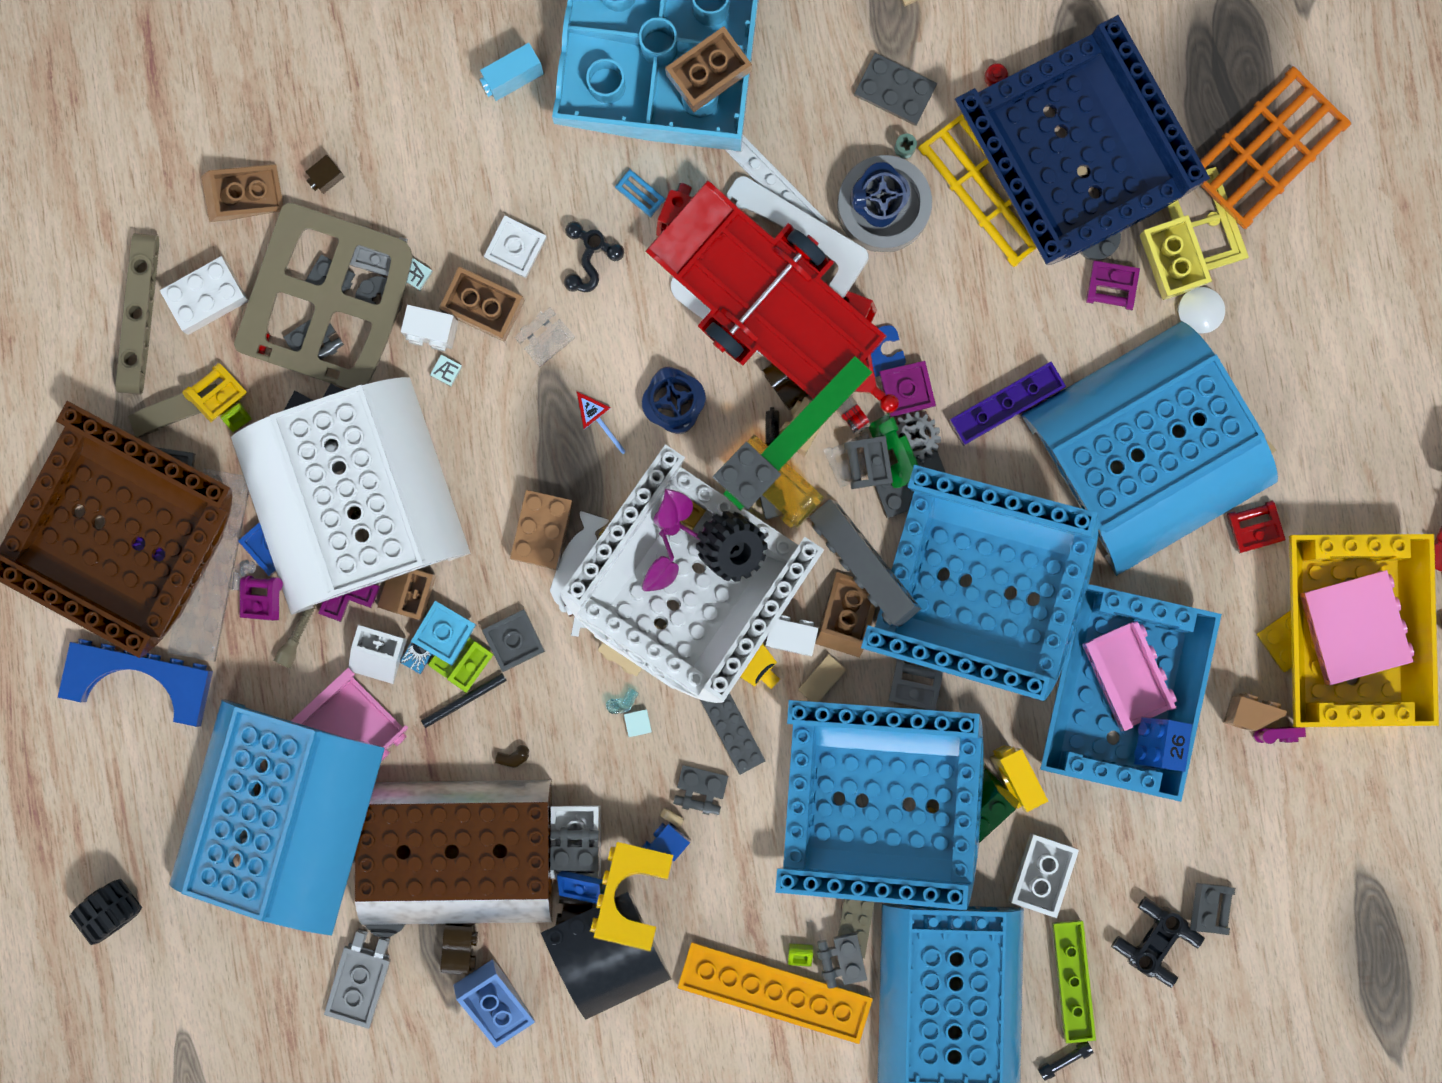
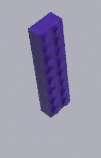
[949,361,1066,446]

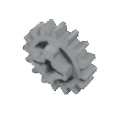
[896,412,941,463]

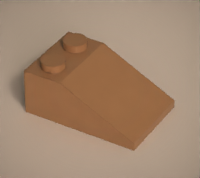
[201,164,283,222]
[815,572,876,658]

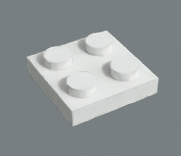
[484,215,547,279]

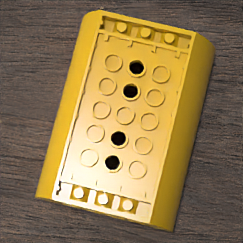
[1289,534,1439,727]

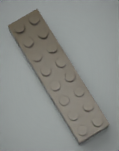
[838,899,874,959]

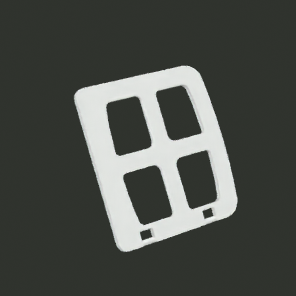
[671,176,869,356]

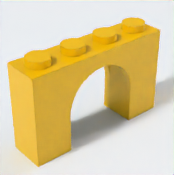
[990,745,1049,812]
[590,842,673,952]

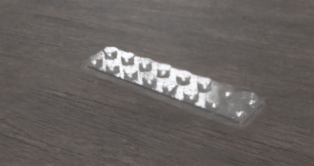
[167,468,249,662]

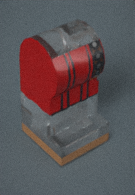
[836,395,871,436]

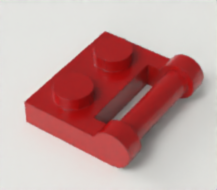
[1227,500,1286,554]

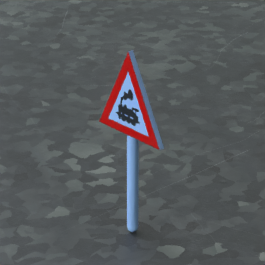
[577,392,625,454]

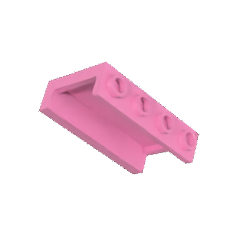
[1082,621,1177,731]

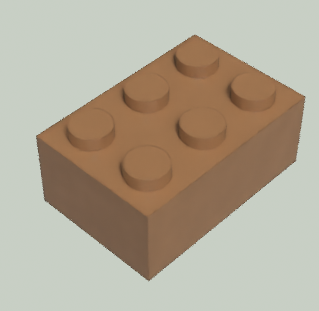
[665,26,752,113]
[439,267,525,342]
[510,490,574,570]

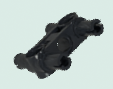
[1111,896,1205,988]

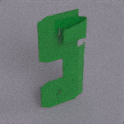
[869,413,919,488]

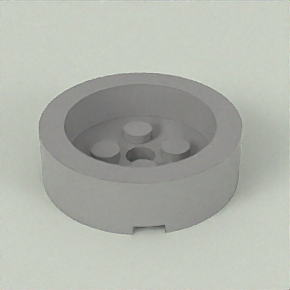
[837,155,932,252]

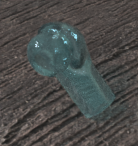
[606,688,639,714]

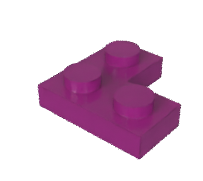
[318,584,380,622]

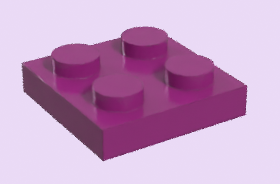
[879,361,936,417]

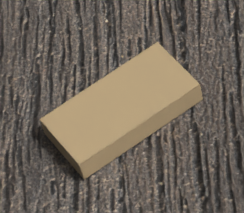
[798,654,846,702]

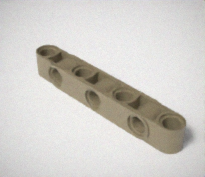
[116,233,159,395]

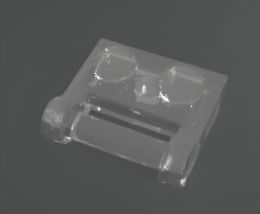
[823,431,870,488]

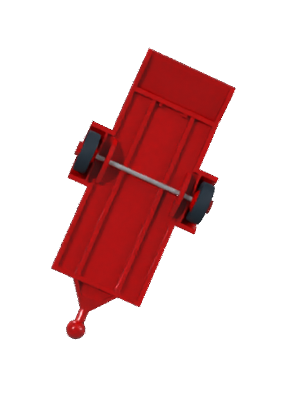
[645,180,899,413]

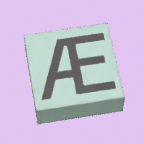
[407,258,433,291]
[430,355,462,387]

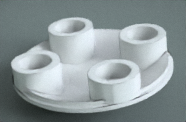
[1177,287,1225,334]

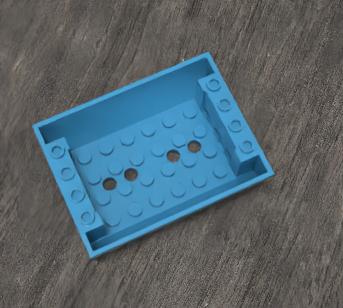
[1040,584,1222,802]
[878,904,1024,1083]

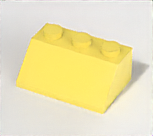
[1139,215,1212,300]

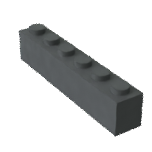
[809,499,922,627]

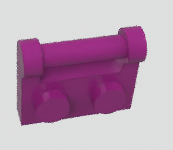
[1086,261,1140,310]
[240,575,283,621]
[1253,727,1306,744]

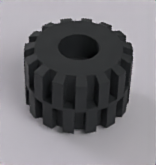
[696,511,768,582]
[69,879,143,945]

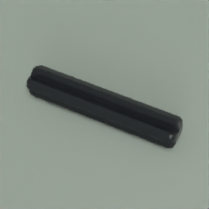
[765,407,780,446]

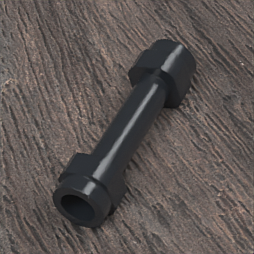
[1038,1041,1094,1081]

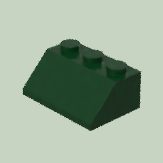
[979,768,1019,843]

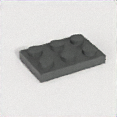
[854,53,937,126]
[875,451,946,519]

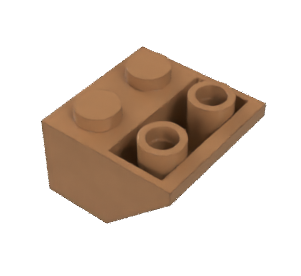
[377,570,436,621]
[1223,693,1287,731]

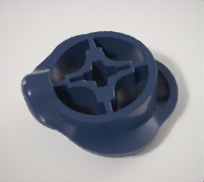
[851,162,910,227]
[642,367,706,434]

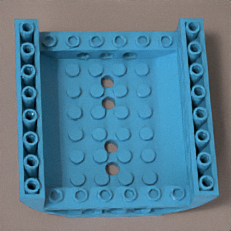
[1021,321,1278,576]
[861,465,1099,701]
[169,699,385,936]
[775,700,984,910]

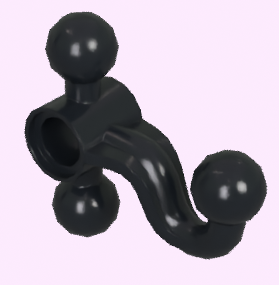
[564,221,625,293]

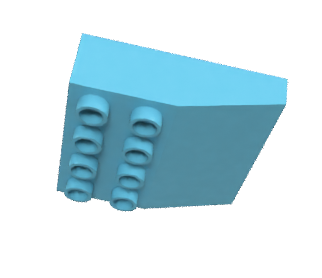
[552,0,759,151]

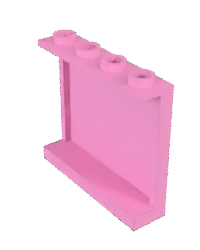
[1299,570,1414,685]
[291,668,408,762]

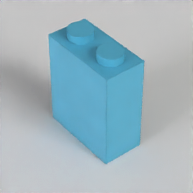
[479,43,544,101]

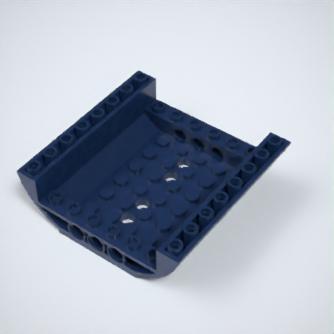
[954,15,1210,265]

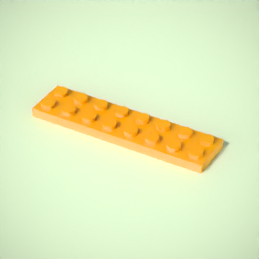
[677,942,873,1044]

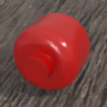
[984,63,1008,86]

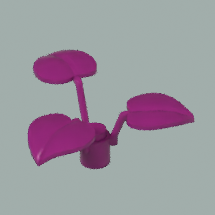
[642,489,711,591]

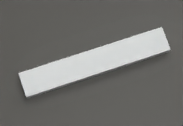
[725,135,828,225]

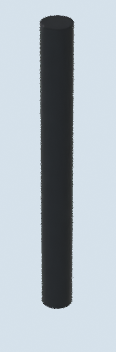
[421,673,507,728]

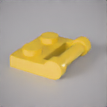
[182,363,247,423]

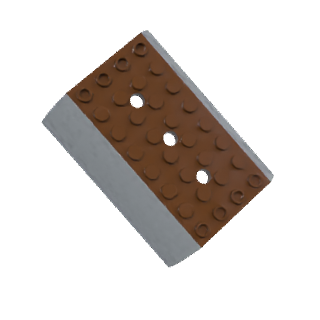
[355,780,553,925]

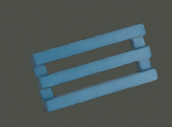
[615,170,666,218]

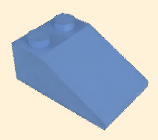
[453,959,535,1048]

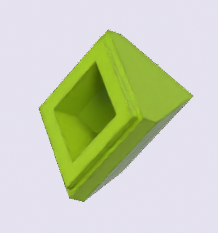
[220,403,252,432]
[788,943,813,967]

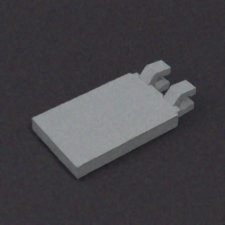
[324,929,391,1029]

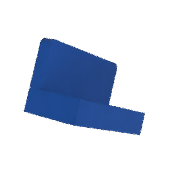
[557,871,606,904]

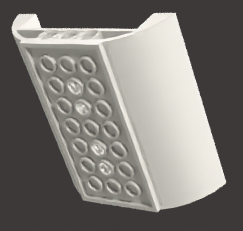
[231,377,471,615]
[560,444,824,703]

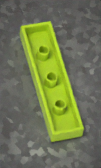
[1052,920,1096,1044]

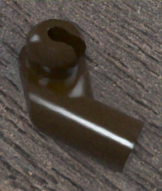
[495,745,529,768]

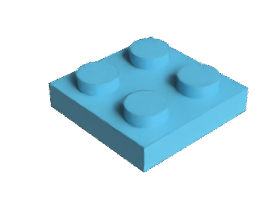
[411,601,476,665]

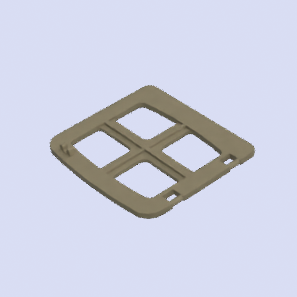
[234,203,413,389]

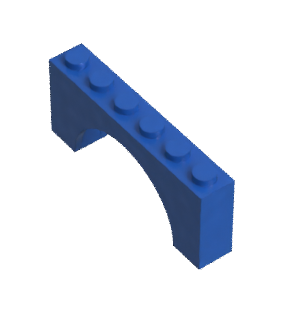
[57,639,213,727]

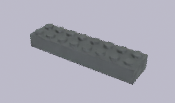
[700,693,765,775]

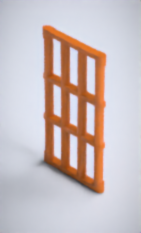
[1200,66,1351,229]

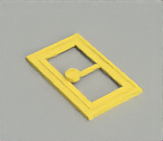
[1167,167,1249,271]

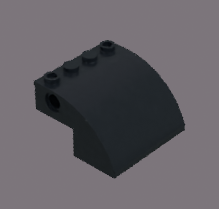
[541,892,672,1020]

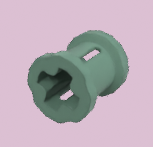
[895,134,917,159]

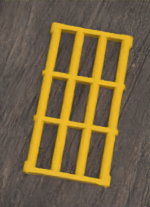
[918,114,1037,267]

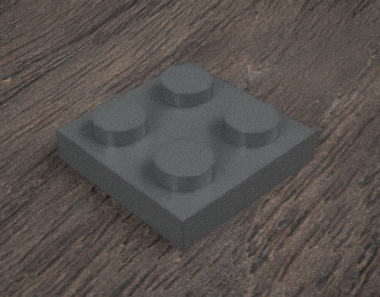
[713,441,781,510]
[482,609,545,672]

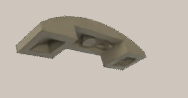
[128,384,217,438]

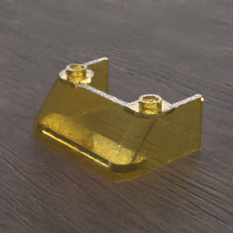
[747,434,824,530]

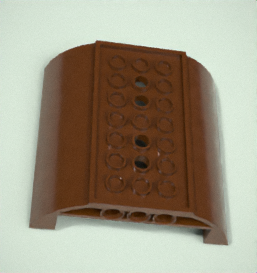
[0,401,232,658]

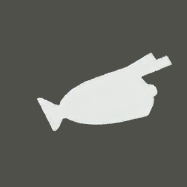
[550,511,609,637]

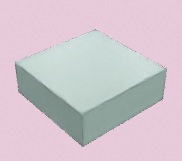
[624,709,652,737]

